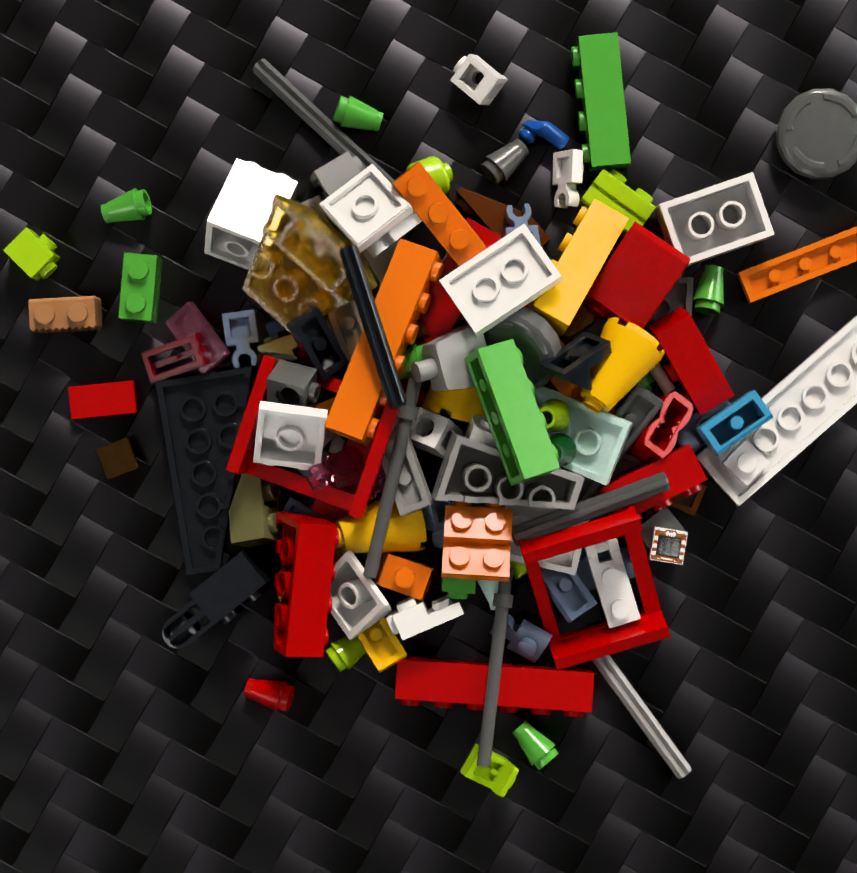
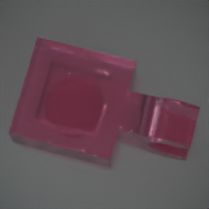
[307,447,365,491]

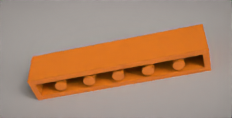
[324,238,444,446]

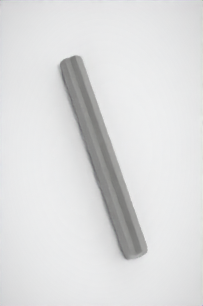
[592,655,692,779]

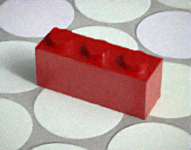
[647,306,734,416]
[598,444,708,520]

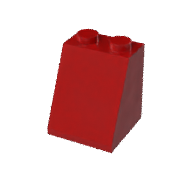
[583,221,691,329]

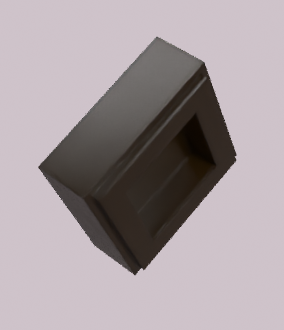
[96,438,140,480]

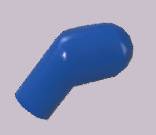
[519,120,569,150]

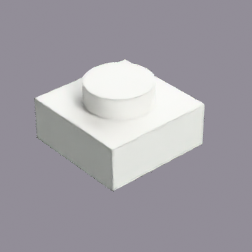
[722,439,769,486]

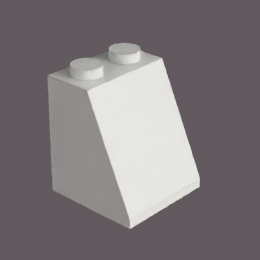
[204,158,298,275]

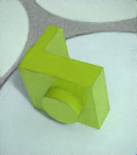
[460,743,519,798]

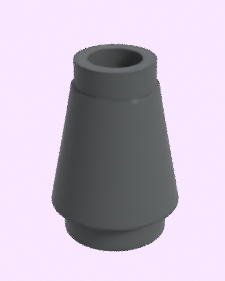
[480,139,529,185]

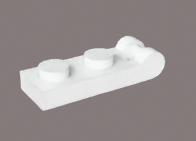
[584,538,641,628]

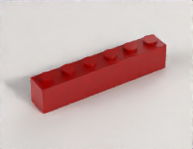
[395,656,595,717]

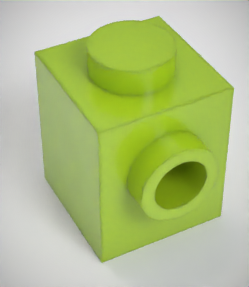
[3,227,60,281]

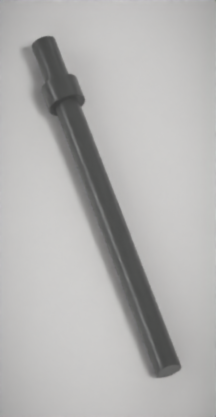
[363,378,422,578]
[477,568,514,767]

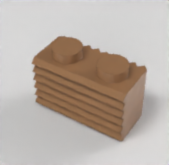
[28,296,103,334]

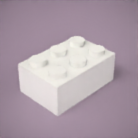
[655,172,775,266]

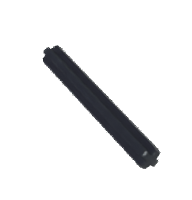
[339,244,407,409]

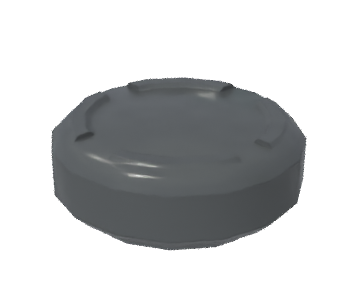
[775,88,857,179]
[484,307,562,389]

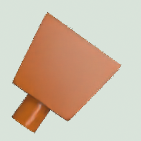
[371,552,440,600]

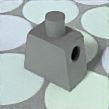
[411,324,487,391]

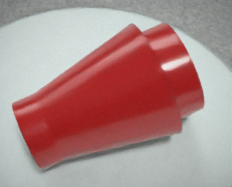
[244,678,295,713]

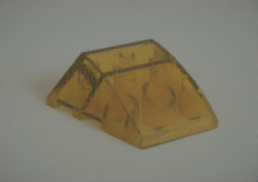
[242,194,378,332]

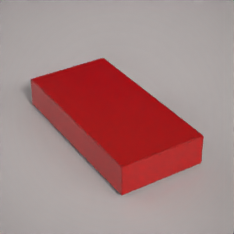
[68,380,138,419]

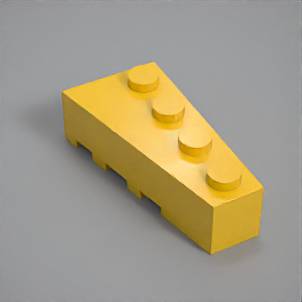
[529,198,629,337]

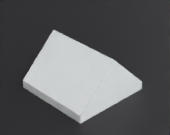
[330,550,392,640]

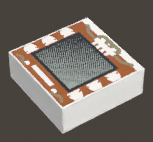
[649,526,688,565]

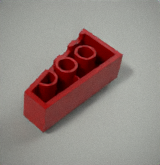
[274,512,339,657]

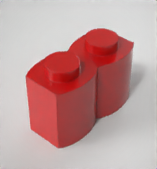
[627,391,693,463]

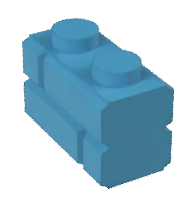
[696,390,773,456]

